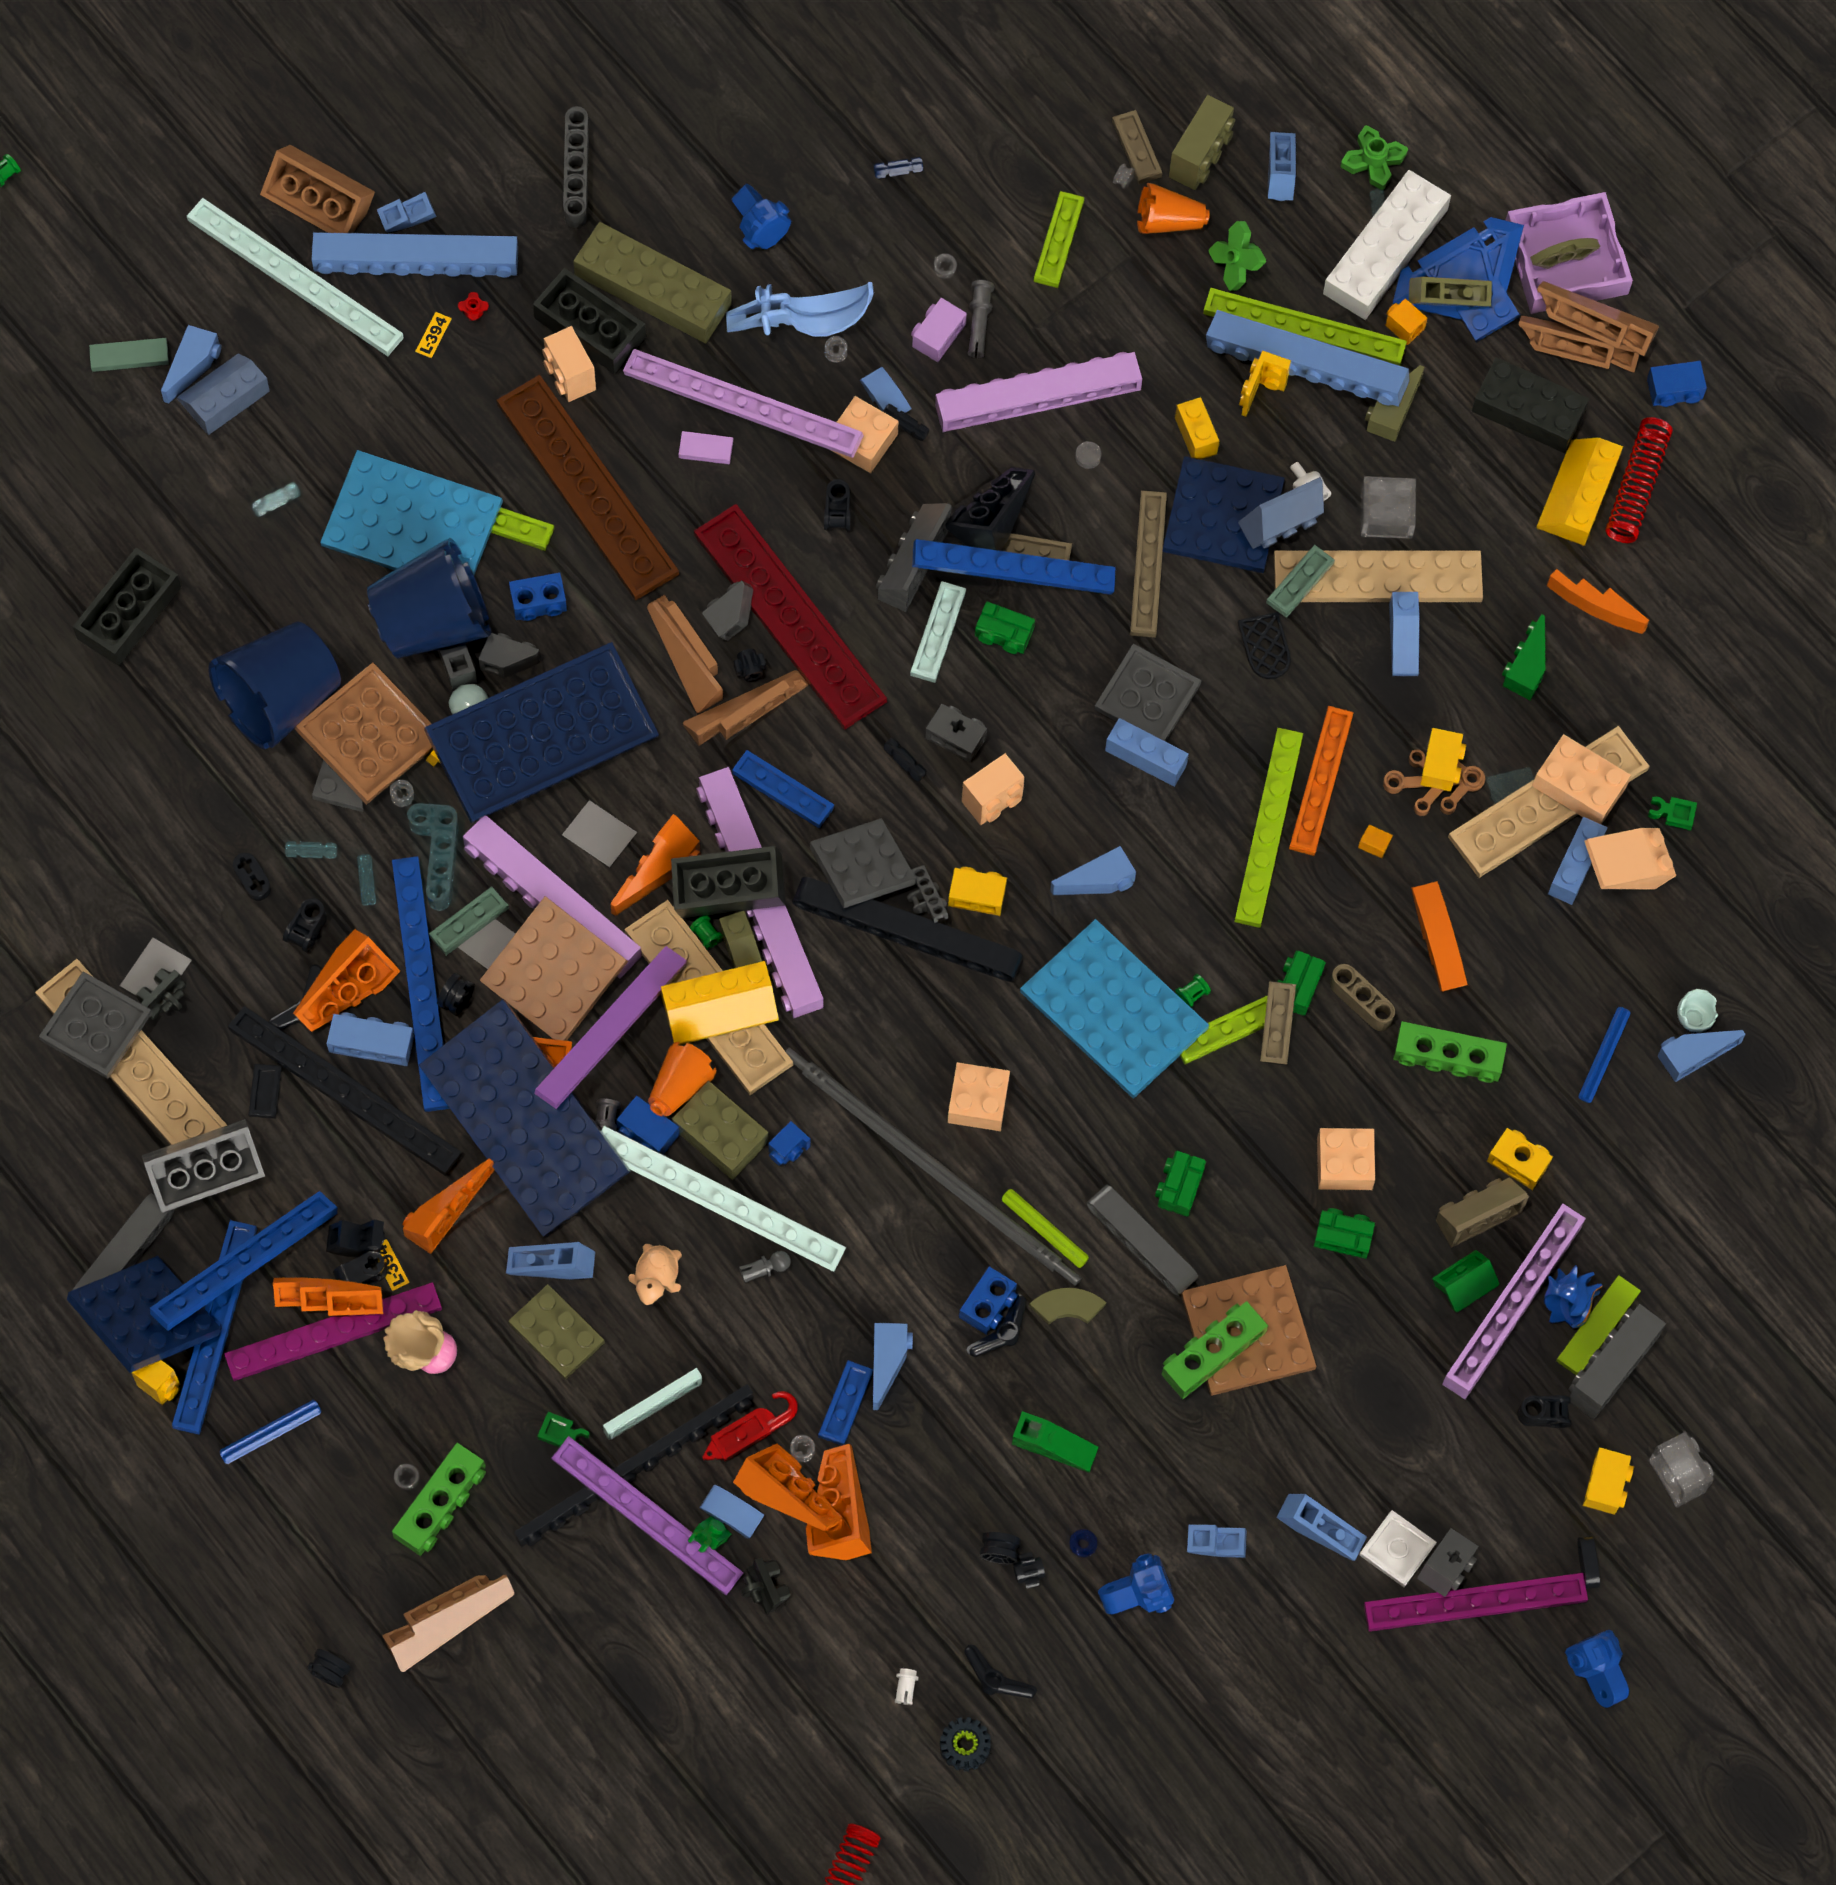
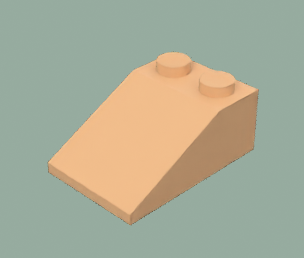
[1584,828,1676,890]

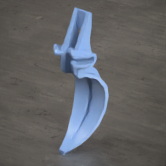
[726,282,874,337]

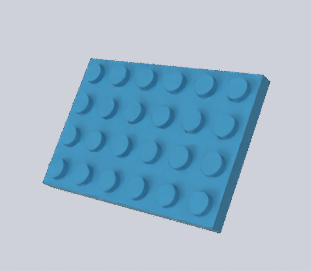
[320,450,503,574]
[1020,919,1209,1099]

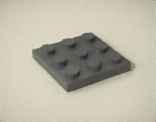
[1094,644,1201,742]
[809,818,916,908]
[39,971,152,1079]

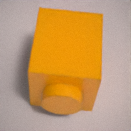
[1385,298,1427,345]

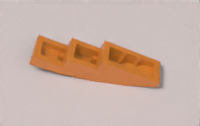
[1547,569,1649,634]
[1411,881,1468,991]
[273,1278,383,1316]

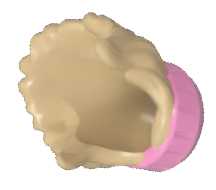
[383,1310,457,1374]

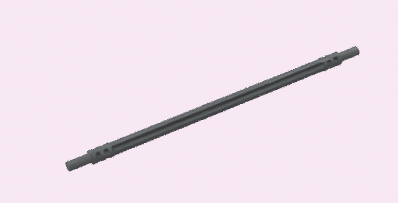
[785,1047,1082,1286]

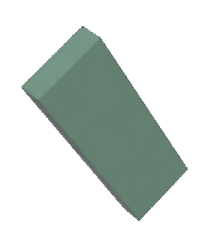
[89,338,169,372]
[1266,544,1335,618]
[429,887,509,956]

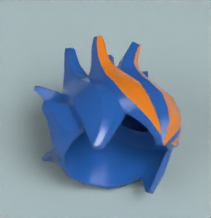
[1544,1265,1602,1328]

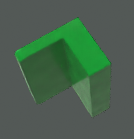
[1432,1250,1499,1312]

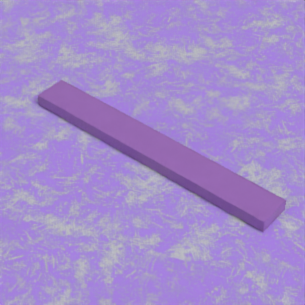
[535,946,687,1109]
[551,1436,743,1595]

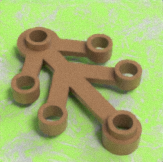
[1383,750,1485,816]

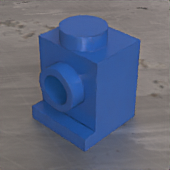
[768,1121,810,1166]

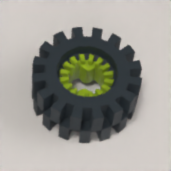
[940,1717,991,1771]

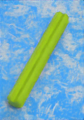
[1002,1189,1089,1268]

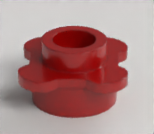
[458,292,489,321]

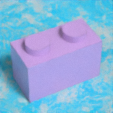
[911,298,967,362]

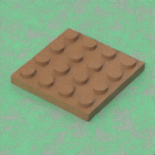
[295,663,433,805]
[480,896,628,1041]
[1181,1265,1316,1396]

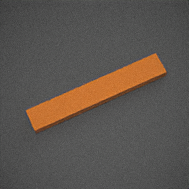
[1289,706,1354,856]

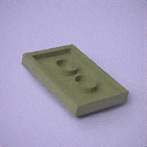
[508,1284,605,1380]

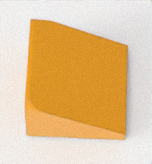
[1358,825,1393,858]

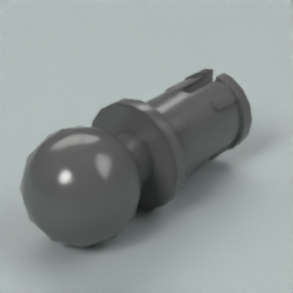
[739,1250,791,1283]

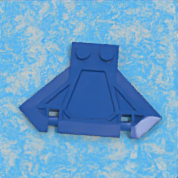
[1393,217,1524,342]

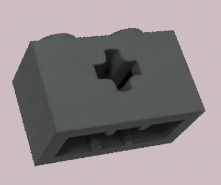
[925,704,987,763]
[1417,1528,1479,1597]

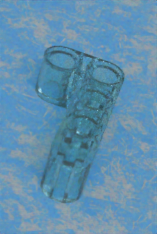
[407,803,459,911]

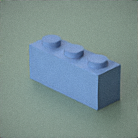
[1105,718,1189,787]
[1548,817,1608,905]
[327,1012,414,1066]

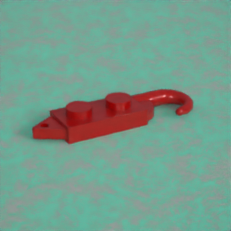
[703,1391,798,1462]

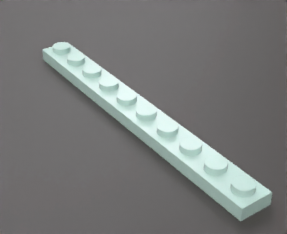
[187,198,404,356]
[602,1126,846,1272]

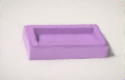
[679,431,733,464]

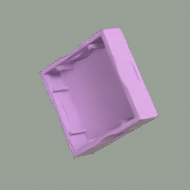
[1506,192,1633,314]

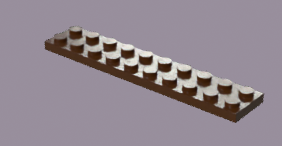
[496,375,679,601]

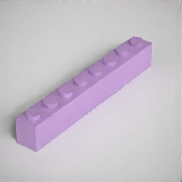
[935,352,1142,432]
[463,816,642,979]
[1442,1204,1586,1399]

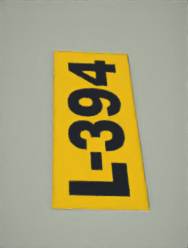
[415,312,452,358]
[378,1239,410,1291]

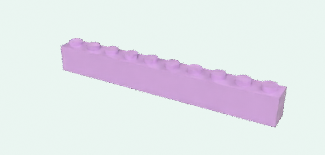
[696,767,823,1019]

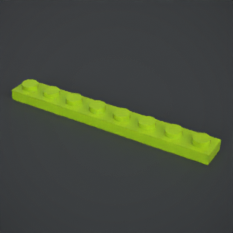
[1203,288,1407,366]
[1234,728,1303,928]

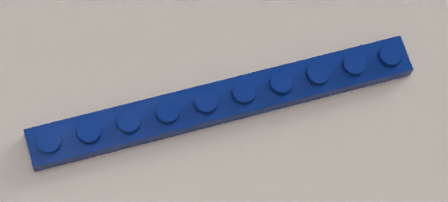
[392,856,450,1112]

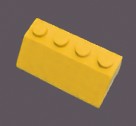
[1536,438,1623,546]
[661,961,779,1045]

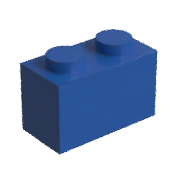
[1647,361,1707,407]
[616,1095,680,1155]

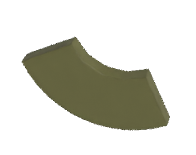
[1530,238,1600,269]
[1029,1288,1106,1324]

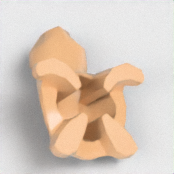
[629,1244,682,1305]

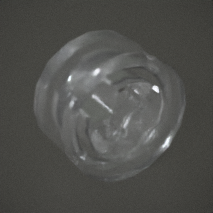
[1113,163,1135,189]
[933,254,957,279]
[825,336,848,363]
[390,780,414,807]
[790,1435,815,1462]
[394,1464,420,1490]

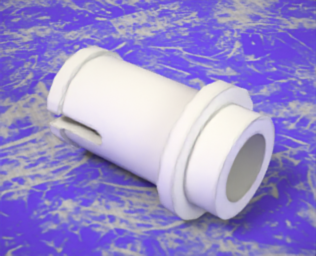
[895,1668,918,1705]

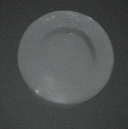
[1075,442,1101,469]

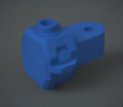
[732,184,792,250]
[1098,1554,1174,1614]
[1565,1630,1629,1708]

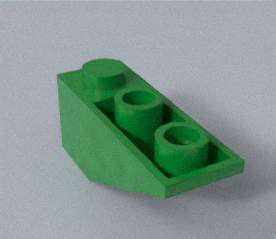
[1502,614,1545,700]
[1012,1411,1099,1473]

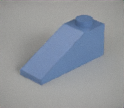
[1268,132,1296,201]
[161,325,221,403]
[1389,592,1419,676]
[1050,846,1136,895]
[1658,1030,1746,1082]
[506,1242,595,1279]
[873,1323,913,1410]
[1276,1494,1367,1561]

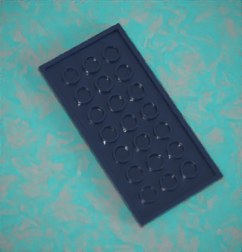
[424,642,659,823]
[419,999,631,1237]

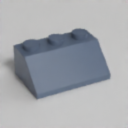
[177,354,270,435]
[1238,477,1324,549]

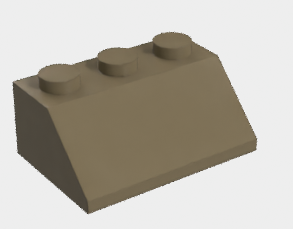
[1436,1177,1529,1248]

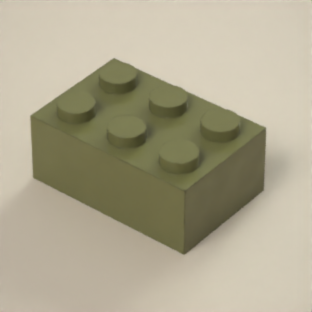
[1169,95,1235,190]
[672,1081,769,1180]

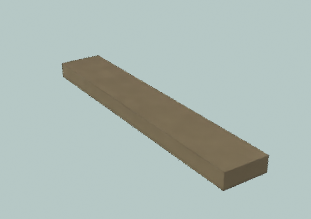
[1130,491,1167,638]

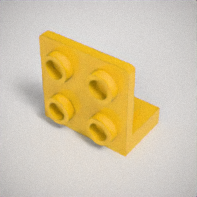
[1239,350,1291,417]

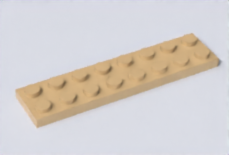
[1274,551,1483,602]
[1448,726,1650,878]
[625,900,793,1095]

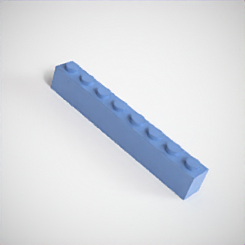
[312,232,518,278]
[1206,310,1409,407]

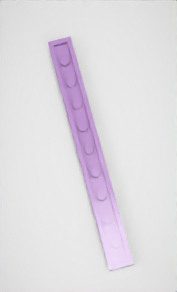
[623,349,864,458]

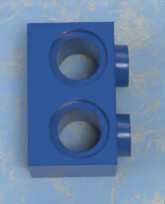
[509,573,567,621]
[959,1267,1018,1335]

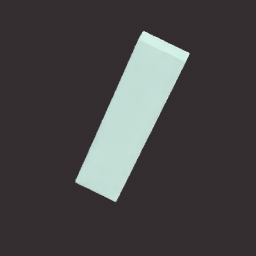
[910,581,966,683]
[603,1368,702,1440]

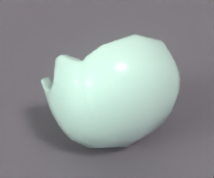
[449,684,489,714]
[1677,989,1718,1033]

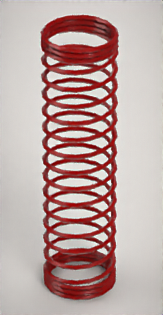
[1605,417,1673,543]
[824,1823,881,1885]

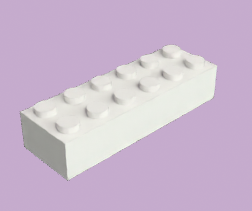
[1323,170,1451,320]

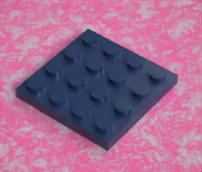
[1163,456,1285,573]
[67,1256,221,1373]

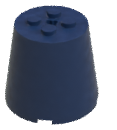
[367,538,491,659]
[209,622,341,750]

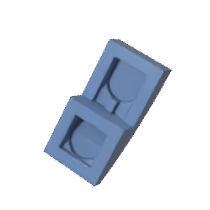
[377,192,437,232]
[860,367,911,413]
[700,1485,764,1538]
[1187,1525,1247,1558]

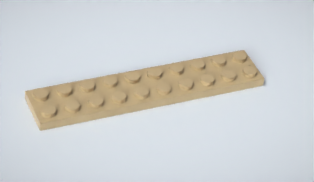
[35,959,227,1145]

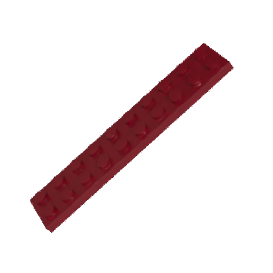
[694,504,887,730]

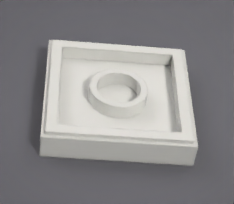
[1359,1510,1437,1587]

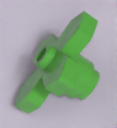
[1340,125,1408,190]
[1209,221,1266,291]

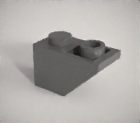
[702,580,753,641]
[479,633,540,678]
[437,643,477,691]

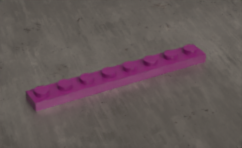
[224,1282,442,1381]
[1364,1573,1588,1632]

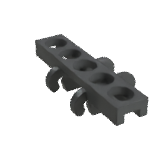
[907,865,948,923]

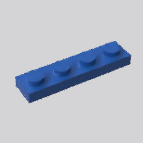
[732,750,834,828]

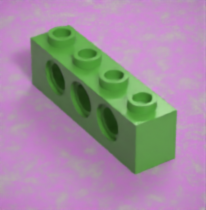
[1393,1021,1507,1083]
[1162,1301,1268,1399]
[392,1443,486,1556]

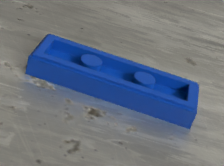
[818,1360,873,1446]

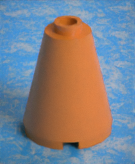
[1137,183,1209,234]
[648,1042,716,1116]

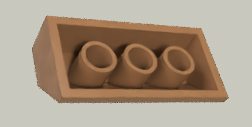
[260,145,375,233]

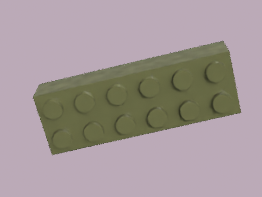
[573,222,732,344]

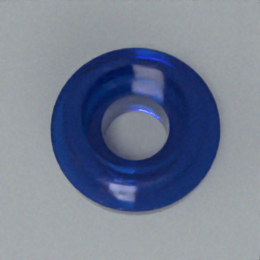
[1069,1529,1097,1557]

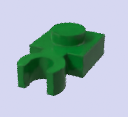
[1648,797,1697,830]
[537,1412,590,1448]
[688,1516,732,1553]

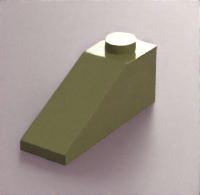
[1409,277,1492,307]
[1365,365,1425,442]
[719,911,762,968]

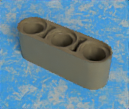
[1330,964,1395,1031]

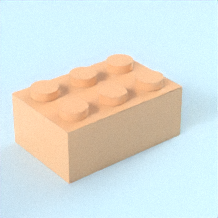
[1532,734,1631,825]

